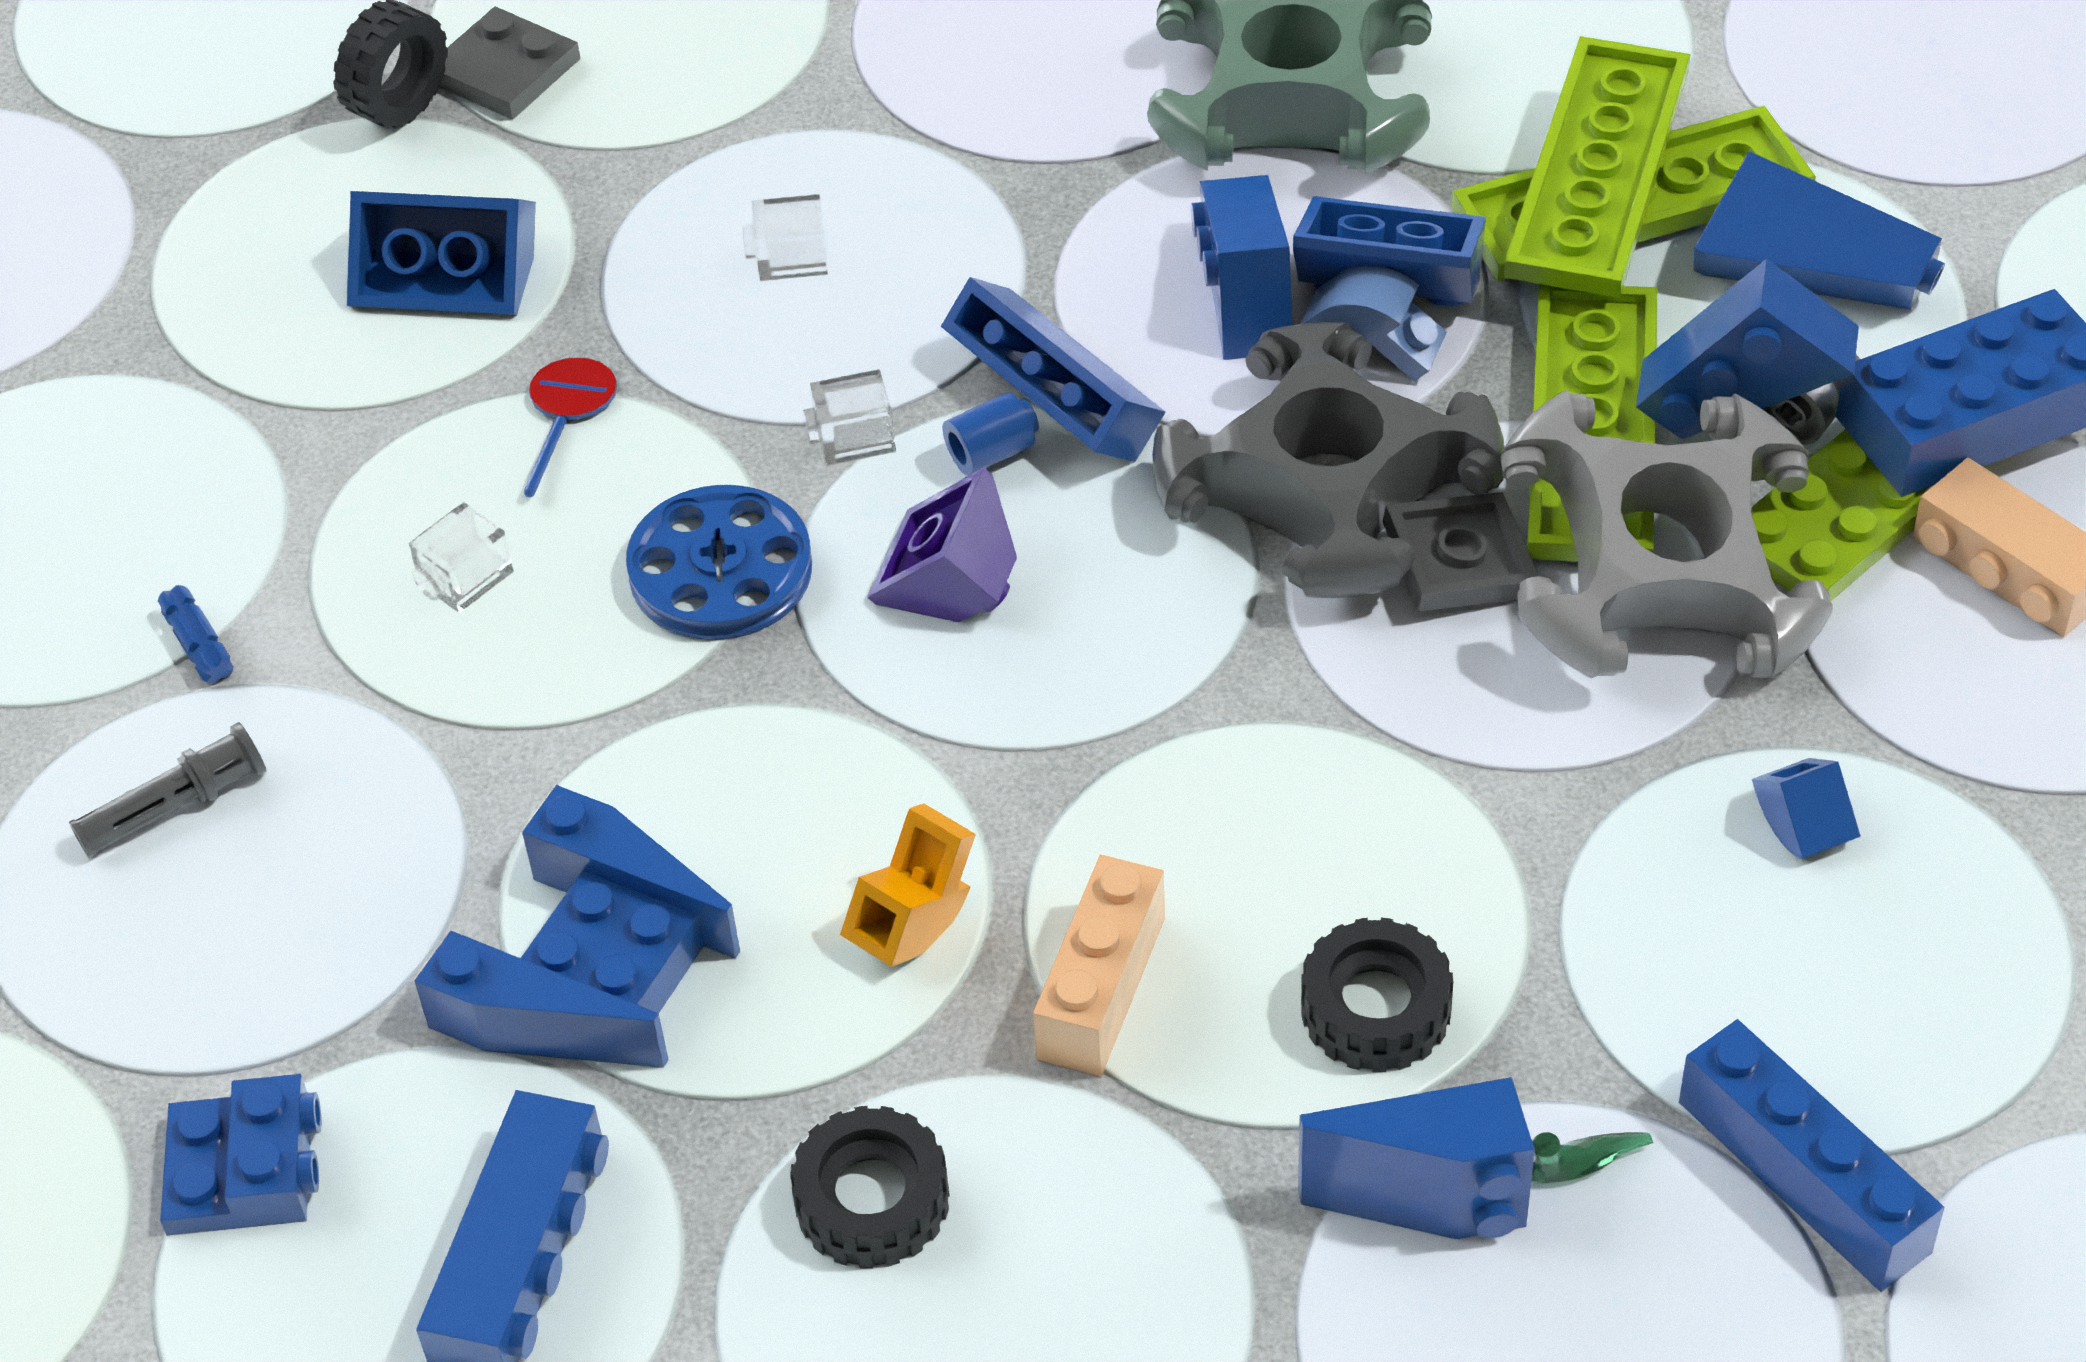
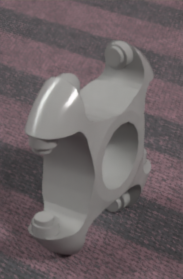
[1499,390,1833,680]

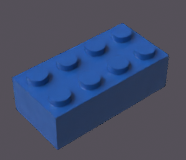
[1835,288,2086,497]

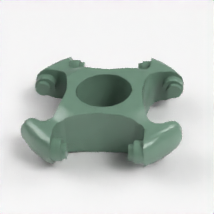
[1147,0,1432,174]

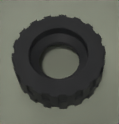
[333,0,448,129]
[1301,917,1454,1072]
[790,1105,950,1269]

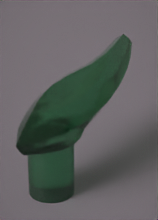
[1531,1132,1653,1183]

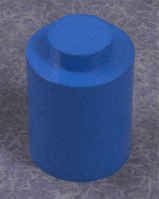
[942,392,1039,476]

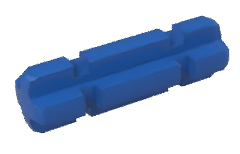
[157,585,234,684]

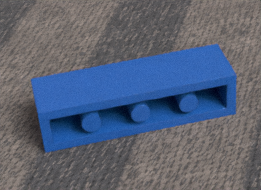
[940,277,1166,462]
[1678,1018,1945,1292]
[416,1090,609,1362]

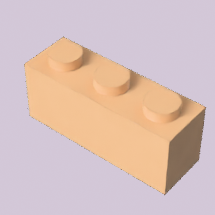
[1912,458,2086,638]
[1033,854,1165,1077]

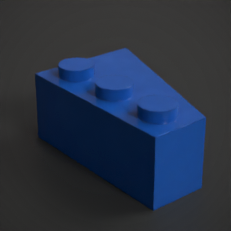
[1191,175,1292,360]
[1636,259,1859,439]

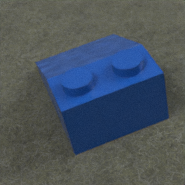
[1298,1077,1535,1239]

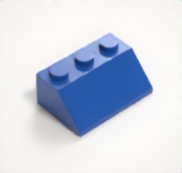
[347,191,536,315]
[1293,196,1486,307]

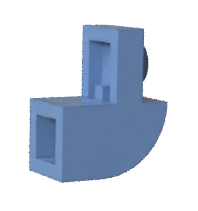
[1301,266,1447,381]

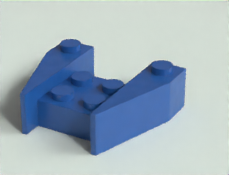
[414,785,741,1068]

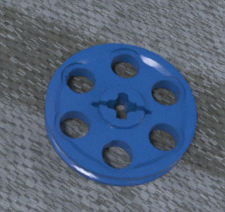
[626,484,812,640]

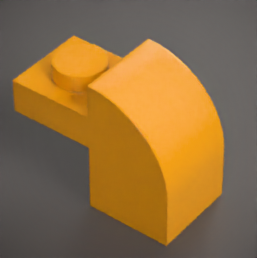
[840,803,976,967]

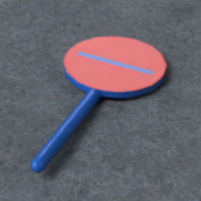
[523,357,617,498]

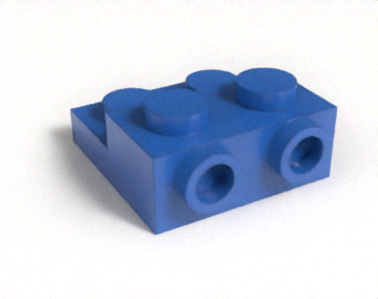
[160,1074,322,1236]

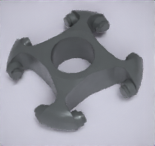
[1152,322,1505,598]

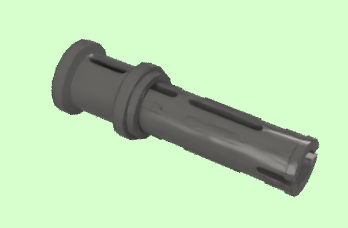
[68,722,267,858]

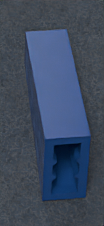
[1693,151,1945,310]

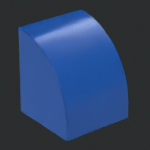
[1751,758,1861,859]

